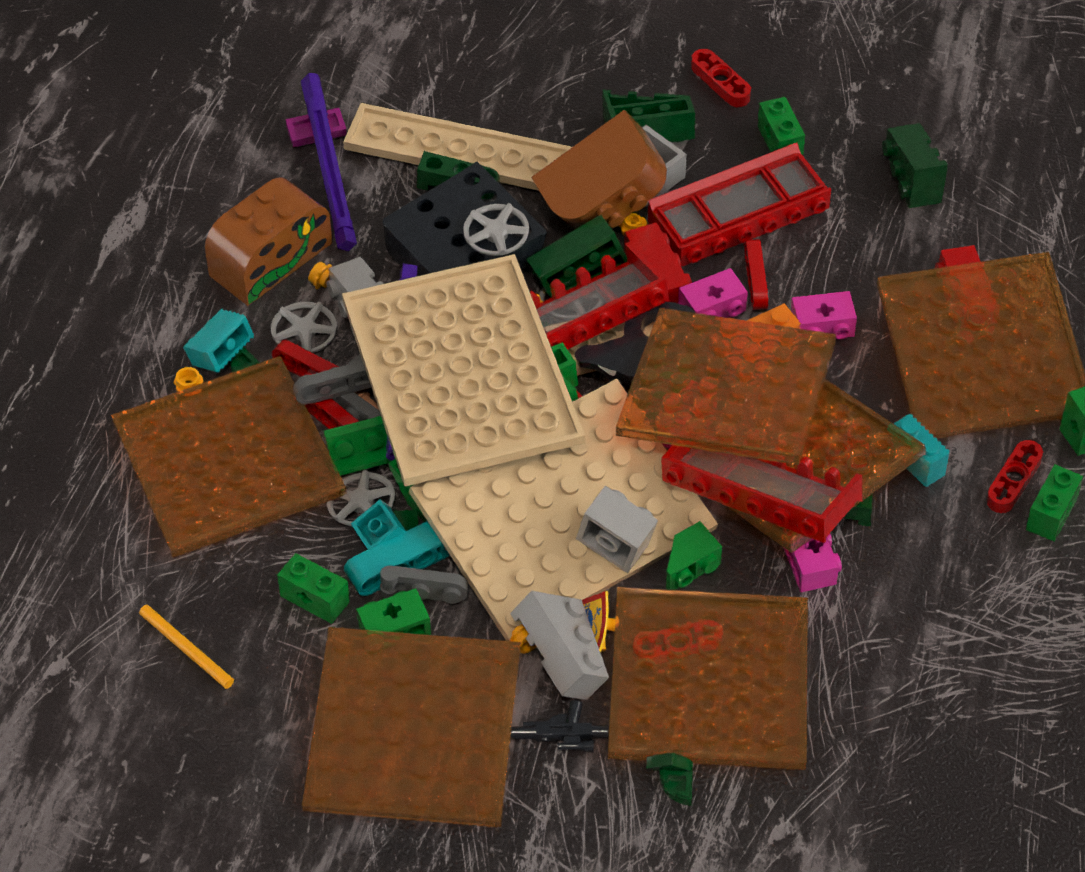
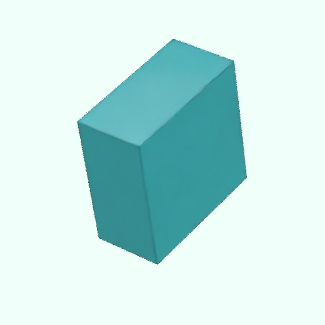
[351,499,406,549]

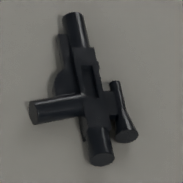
[510,700,608,753]

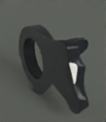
[574,302,700,391]

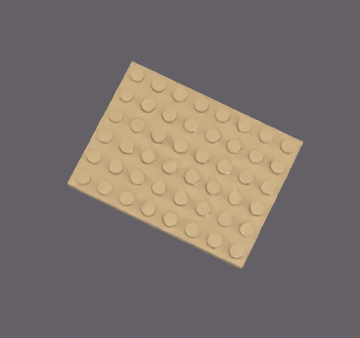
[342,254,585,486]
[409,379,718,644]

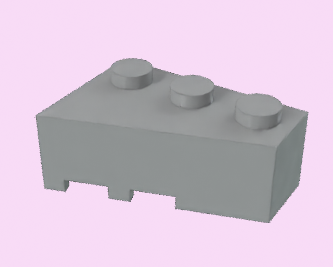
[326,257,383,335]
[510,591,609,700]

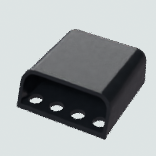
[383,161,547,276]

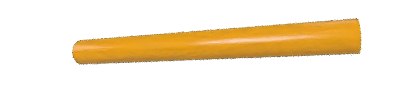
[139,604,234,689]

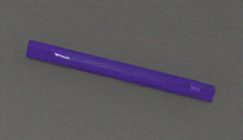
[301,73,357,251]

